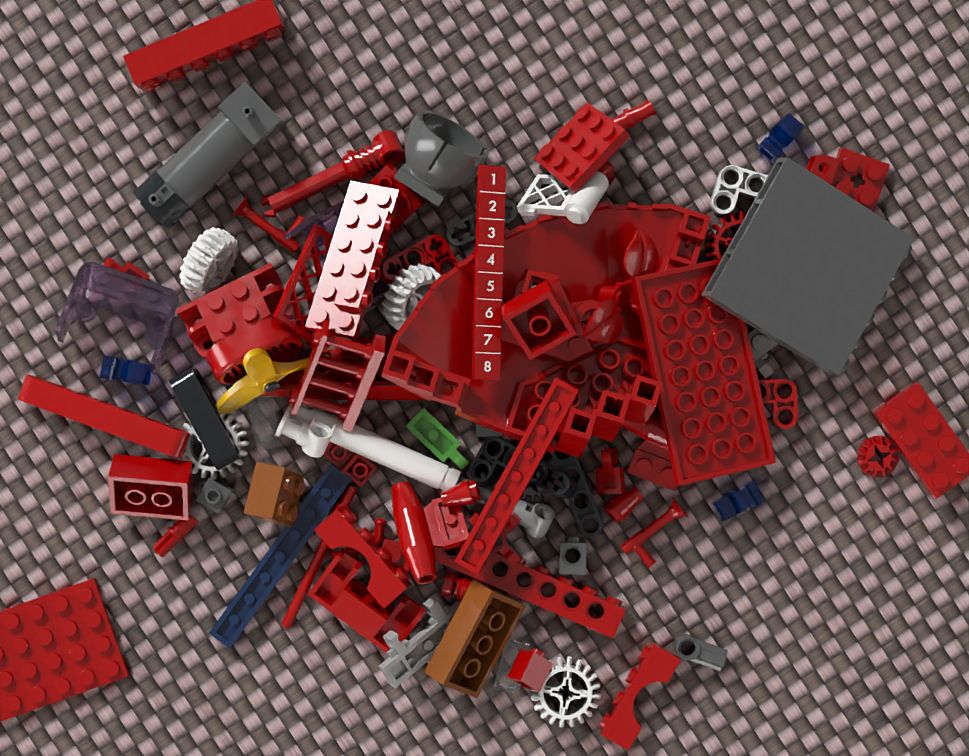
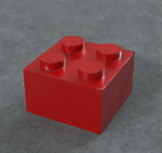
[501,280,577,360]

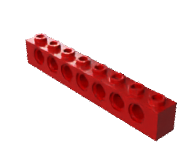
[434,545,626,638]

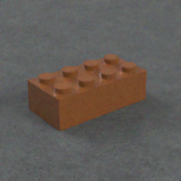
[424,579,526,698]

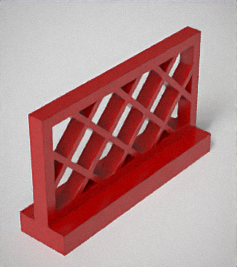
[272,225,333,349]

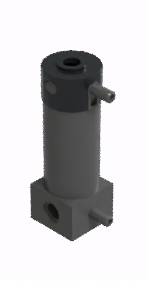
[133,82,286,230]

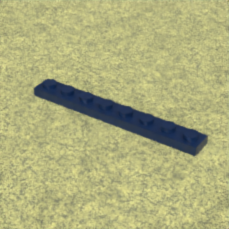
[209,464,352,648]

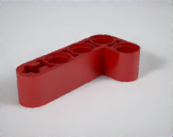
[758,379,798,429]

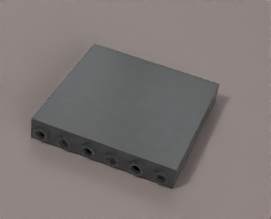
[701,157,915,375]

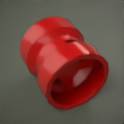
[440,571,472,602]

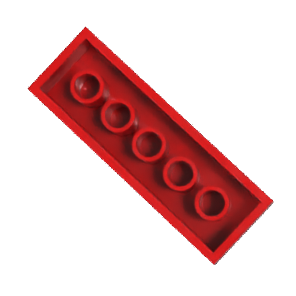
[123,0,286,92]

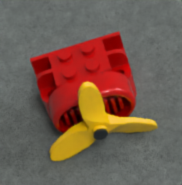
[175,263,330,414]

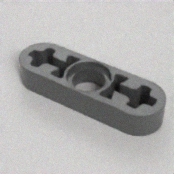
[447,199,517,246]

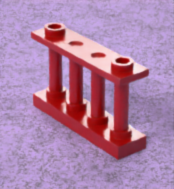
[288,319,386,432]

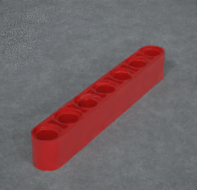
[18,374,191,459]

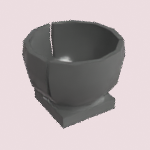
[394,111,488,206]

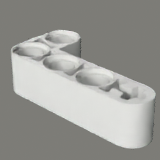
[710,165,768,215]

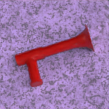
[231,196,308,254]
[621,496,689,568]

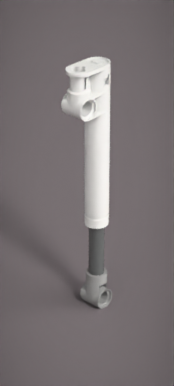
[275,403,555,538]

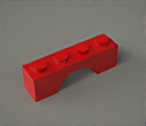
[314,506,411,608]
[599,641,681,751]

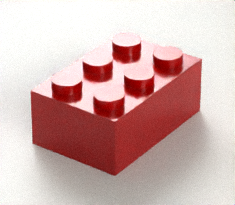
[108,454,193,521]

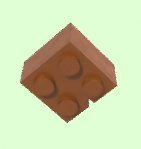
[244,462,305,527]

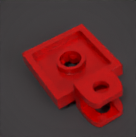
[806,148,890,212]

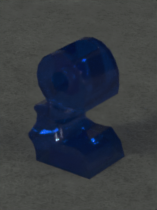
[755,112,805,164]
[99,355,153,386]
[712,478,765,521]

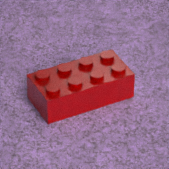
[871,382,969,499]

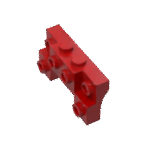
[307,548,426,653]

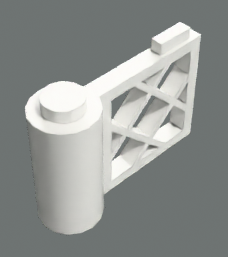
[517,171,609,224]

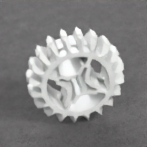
[179,227,238,297]
[382,264,442,330]
[183,414,249,480]
[531,656,601,727]

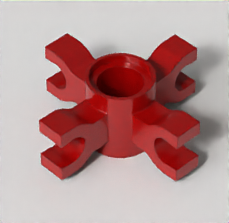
[469,511,522,566]

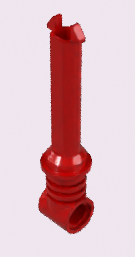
[261,130,405,218]

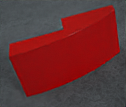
[323,442,378,487]

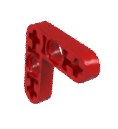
[380,234,458,284]

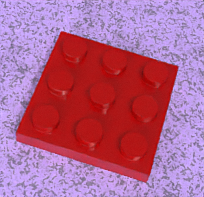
[533,102,631,194]

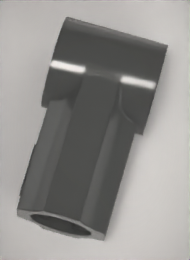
[674,634,728,672]

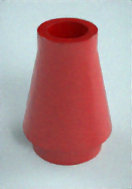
[440,479,481,507]
[604,486,644,523]

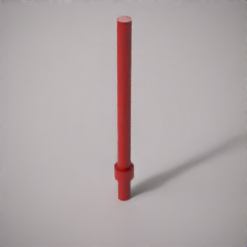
[281,484,358,629]

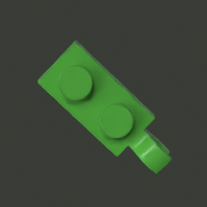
[406,408,469,469]

